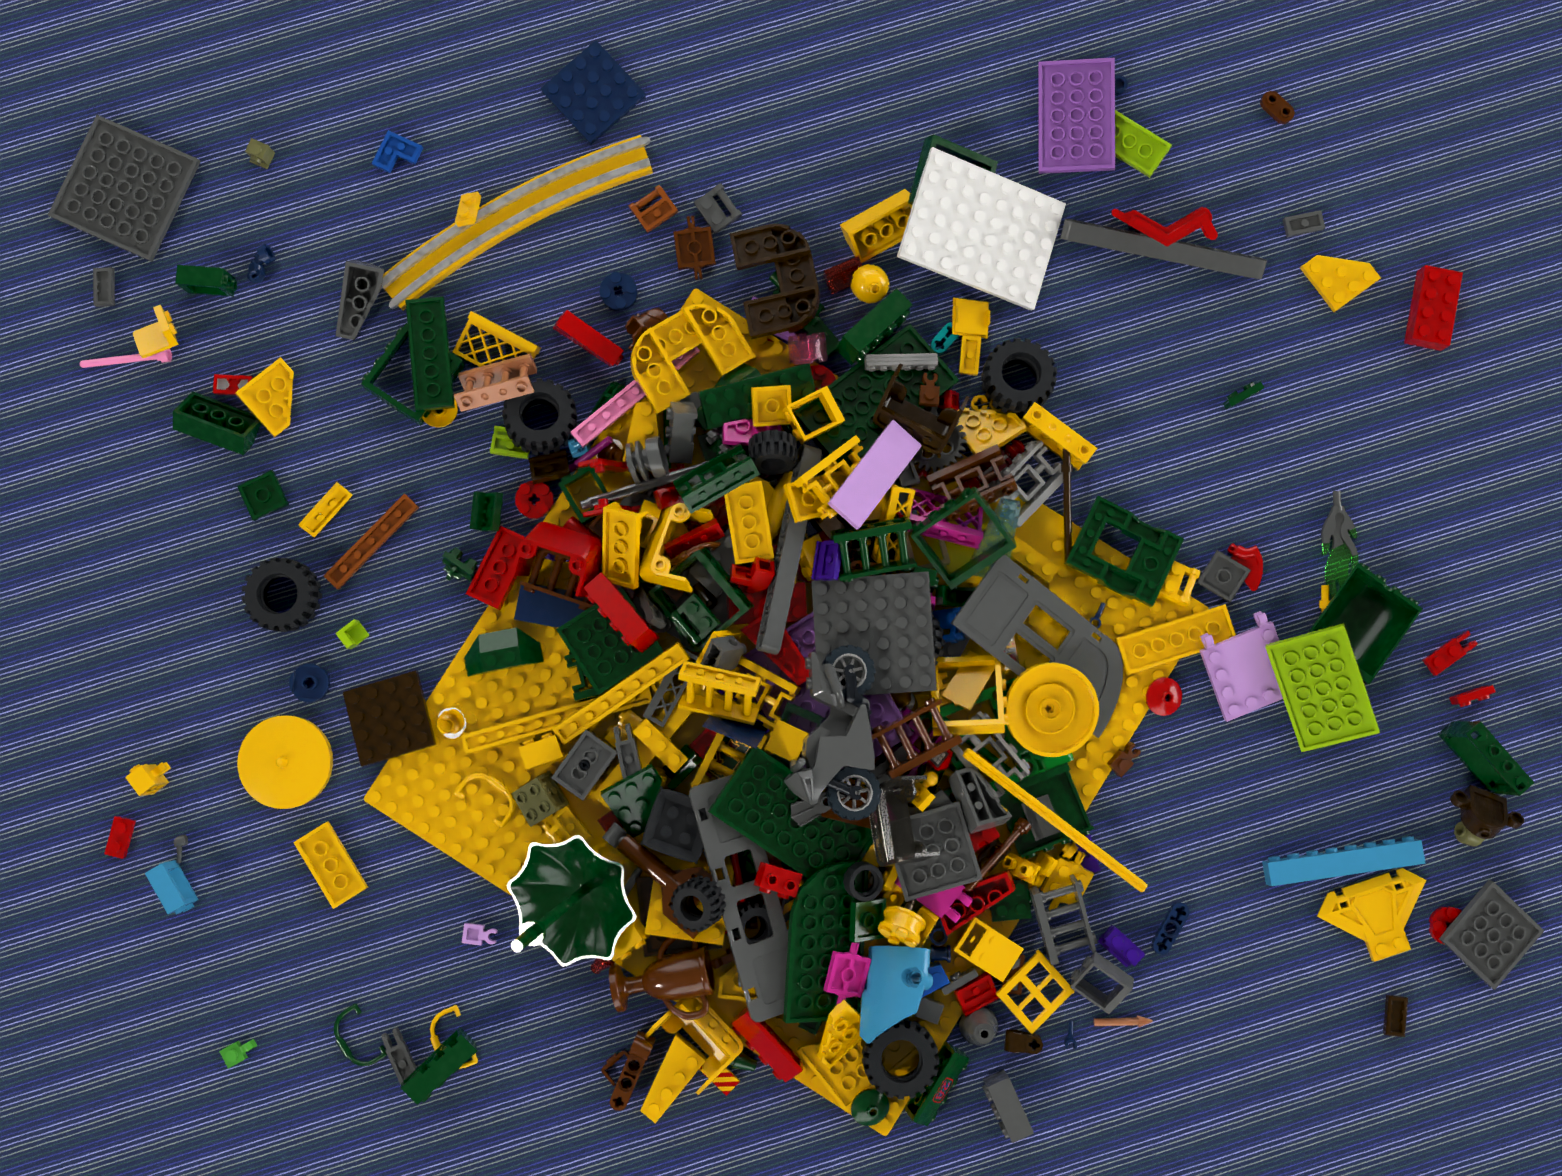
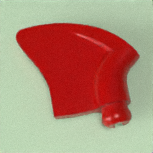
[1227,543,1263,591]

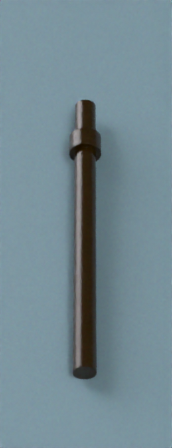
[1061,449,1073,563]

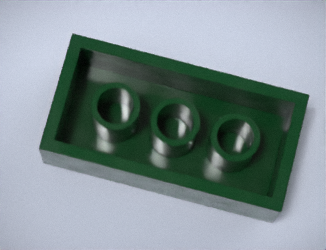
[836,288,913,365]

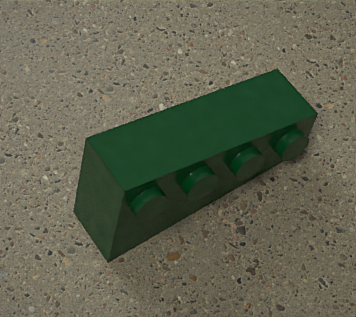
[401,1027,477,1105]

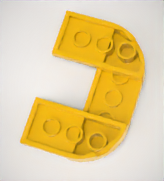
[630,303,755,414]

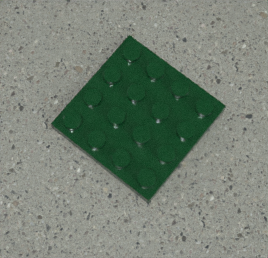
[556,587,664,695]

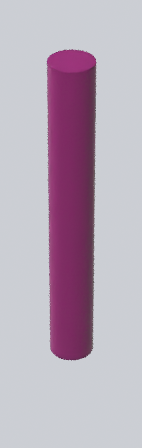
[569,436,613,472]

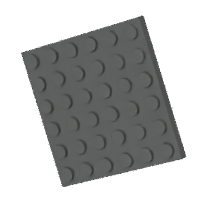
[48,115,201,262]
[812,571,937,695]

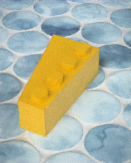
[640,1032,707,1123]

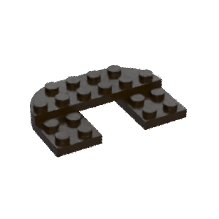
[730,224,820,340]

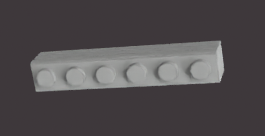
[864,353,938,372]

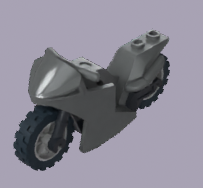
[784,645,881,820]

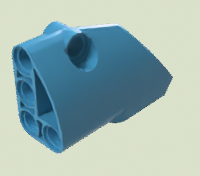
[859,946,933,1044]

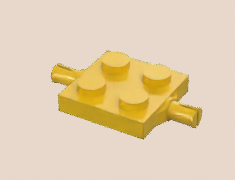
[1040,851,1094,910]

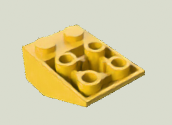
[953,917,1024,982]

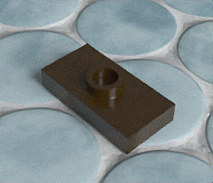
[1383,994,1408,1037]

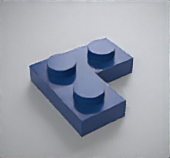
[372,130,423,173]

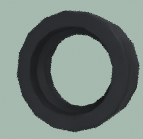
[843,861,884,902]

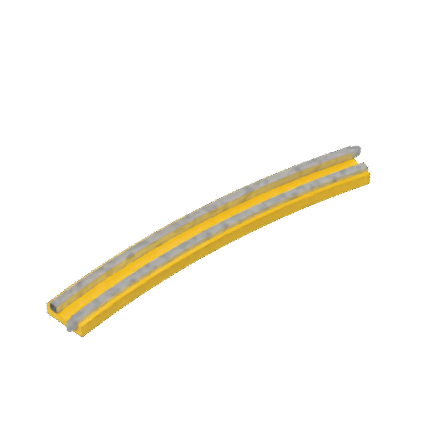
[382,135,653,311]

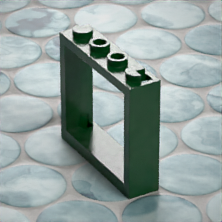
[908,134,998,205]
[361,323,465,426]
[910,486,1017,590]
[648,548,754,652]
[1438,721,1534,796]

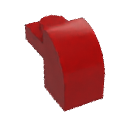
[730,557,775,593]

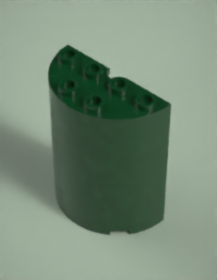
[1308,563,1423,684]

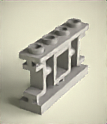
[988,440,1063,527]
[951,711,1031,799]

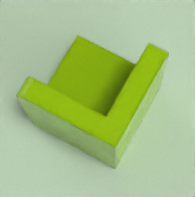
[335,619,369,649]

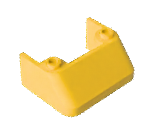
[639,503,715,593]
[645,997,743,1095]

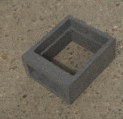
[1070,951,1134,1014]

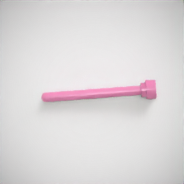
[80,349,172,368]

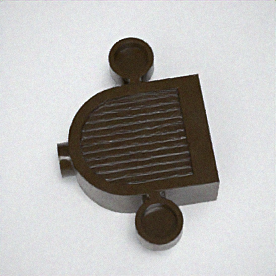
[1450,785,1524,839]

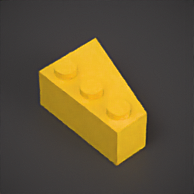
[622,401,660,462]

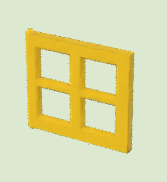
[995,950,1075,1034]

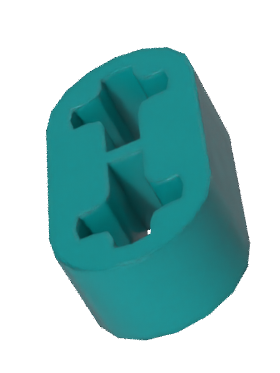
[930,322,959,355]

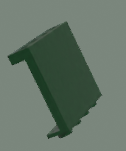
[996,763,1094,859]

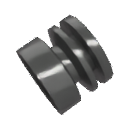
[625,436,669,483]

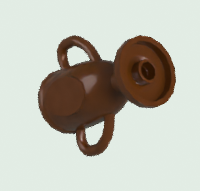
[609,938,715,1020]

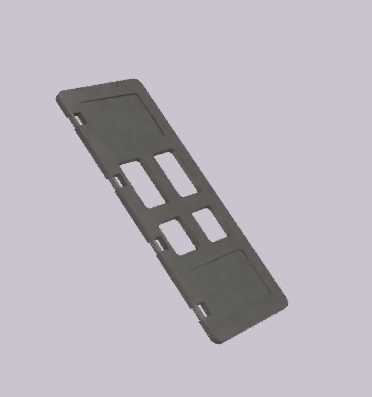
[689,760,808,1022]

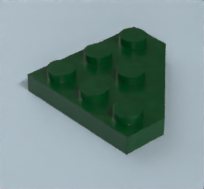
[601,764,662,837]

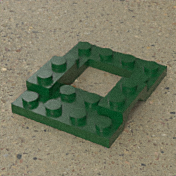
[1064,496,1184,607]

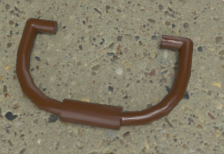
[669,542,721,574]

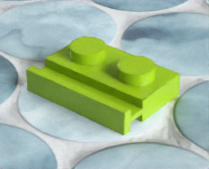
[490,426,530,459]

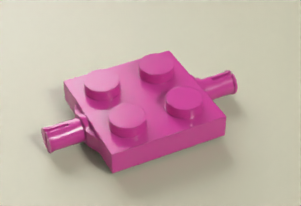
[823,942,871,1005]

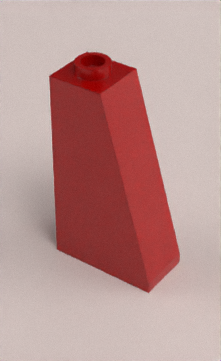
[553,310,624,367]

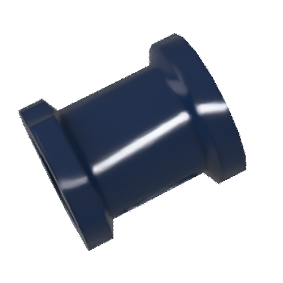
[930,945,951,963]

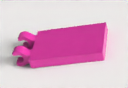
[894,876,973,923]

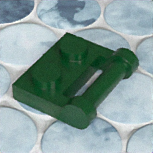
[669,594,721,646]

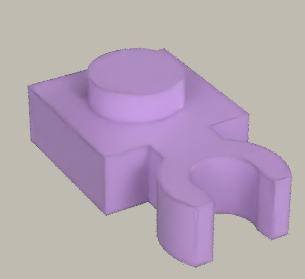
[462,923,498,945]

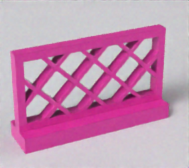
[907,487,984,549]

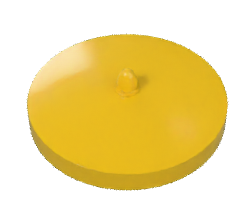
[1004,662,1099,757]
[237,716,333,809]

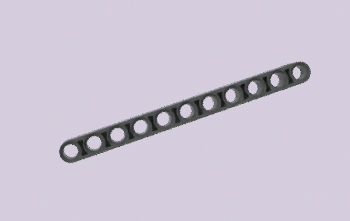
[1060,219,1267,279]
[756,444,822,655]

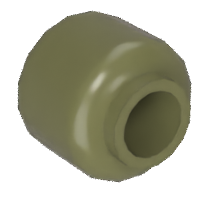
[1454,821,1485,847]

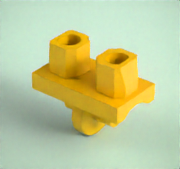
[1002,852,1041,884]

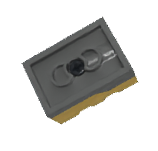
[551,729,618,801]

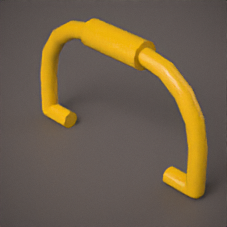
[454,773,514,828]
[430,1005,478,1069]

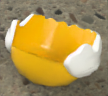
[436,708,466,739]

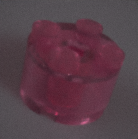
[788,332,828,364]

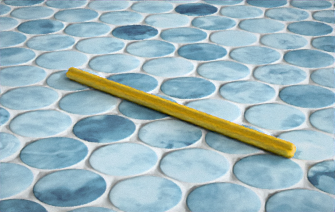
[962,748,1147,892]

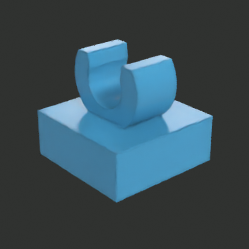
[568,438,591,459]

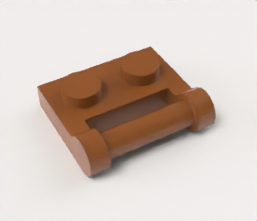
[628,185,678,233]

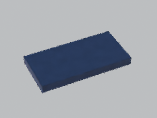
[514,584,596,628]

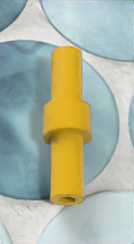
[1319,585,1331,613]

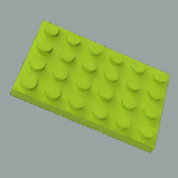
[1265,623,1380,752]

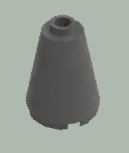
[959,1007,998,1046]

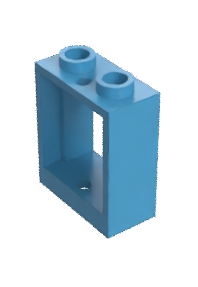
[145,860,199,915]

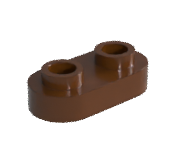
[1260,91,1295,124]

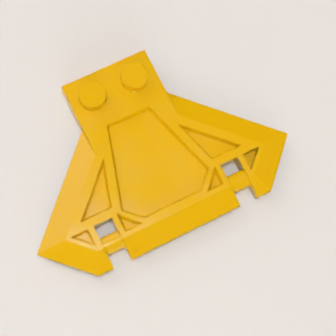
[1317,868,1426,962]

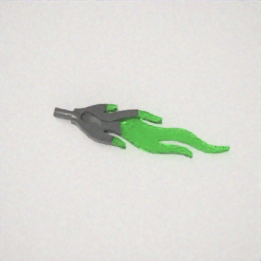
[1321,491,1359,634]

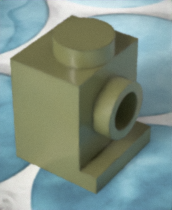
[245,138,275,170]

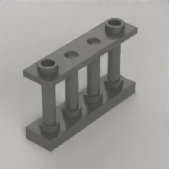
[1029,874,1098,965]

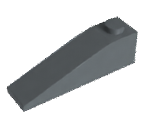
[335,260,384,340]

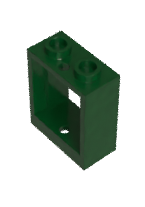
[175,265,237,297]
[558,466,614,525]

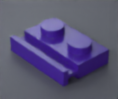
[811,540,841,581]

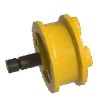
[878,899,926,948]

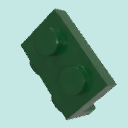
[470,491,503,532]

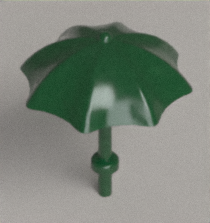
[507,835,637,967]

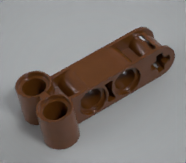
[610,1030,656,1111]

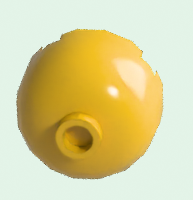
[851,264,889,303]

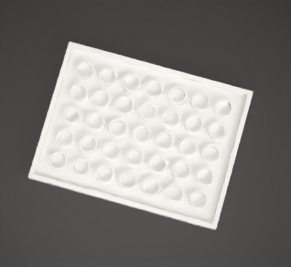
[897,147,1066,310]

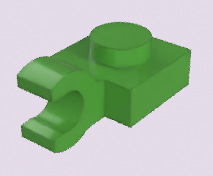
[219,1039,257,1069]

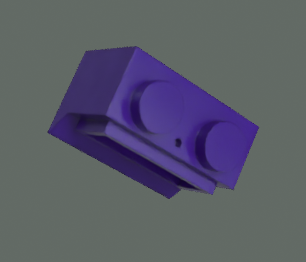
[1097,925,1145,967]

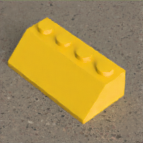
[840,189,912,264]

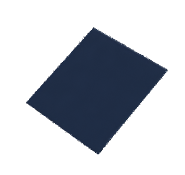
[703,715,768,749]

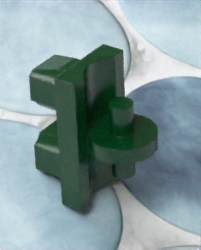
[442,547,477,582]

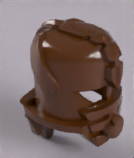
[625,307,669,351]

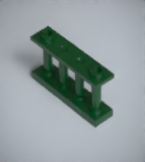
[830,517,917,582]

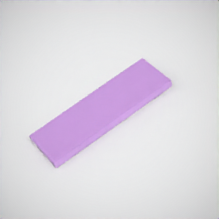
[827,420,922,530]

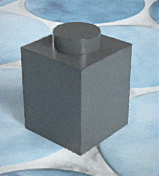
[914,996,944,1025]

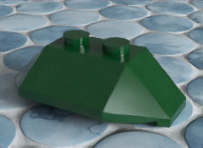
[464,627,544,677]

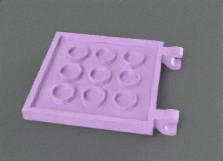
[1199,611,1283,722]

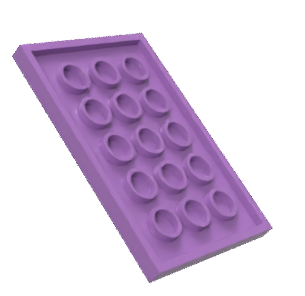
[1038,58,1115,174]

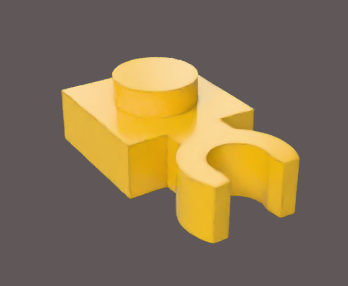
[1033,850,1059,888]

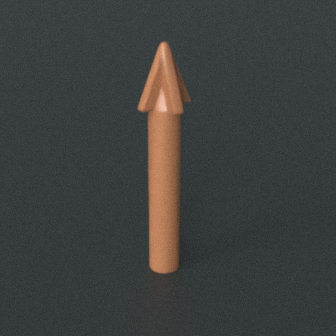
[1093,1015,1153,1027]

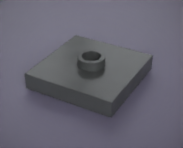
[1196,550,1251,603]

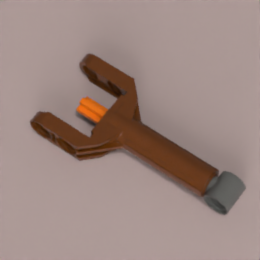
[602,822,713,939]

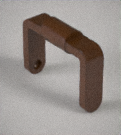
[601,1049,638,1086]

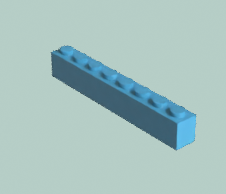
[1262,836,1426,886]

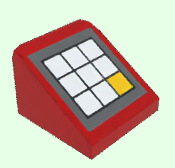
[927,741,953,771]

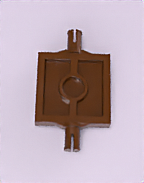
[673,216,716,280]

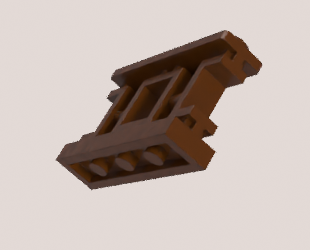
[926,444,1018,521]

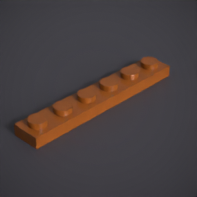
[323,493,420,590]

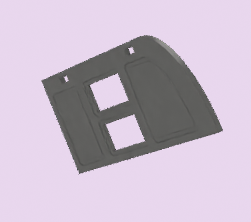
[951,555,1123,738]

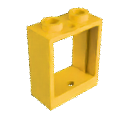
[783,386,845,444]

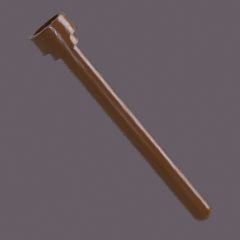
[965,817,1032,891]

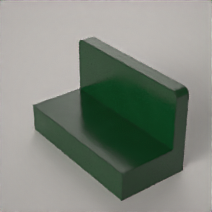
[662,744,703,791]

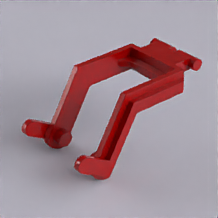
[1111,207,1218,247]
[578,458,685,517]

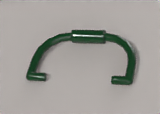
[334,1004,387,1066]

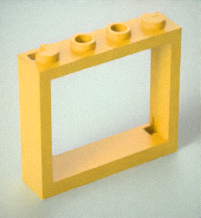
[931,655,1008,736]

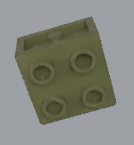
[512,771,569,827]

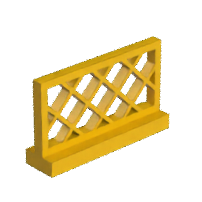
[453,311,541,367]

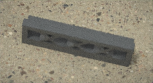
[643,647,698,727]

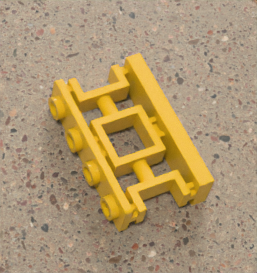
[793,435,864,520]
[714,656,801,731]

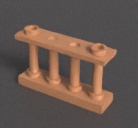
[454,353,537,412]

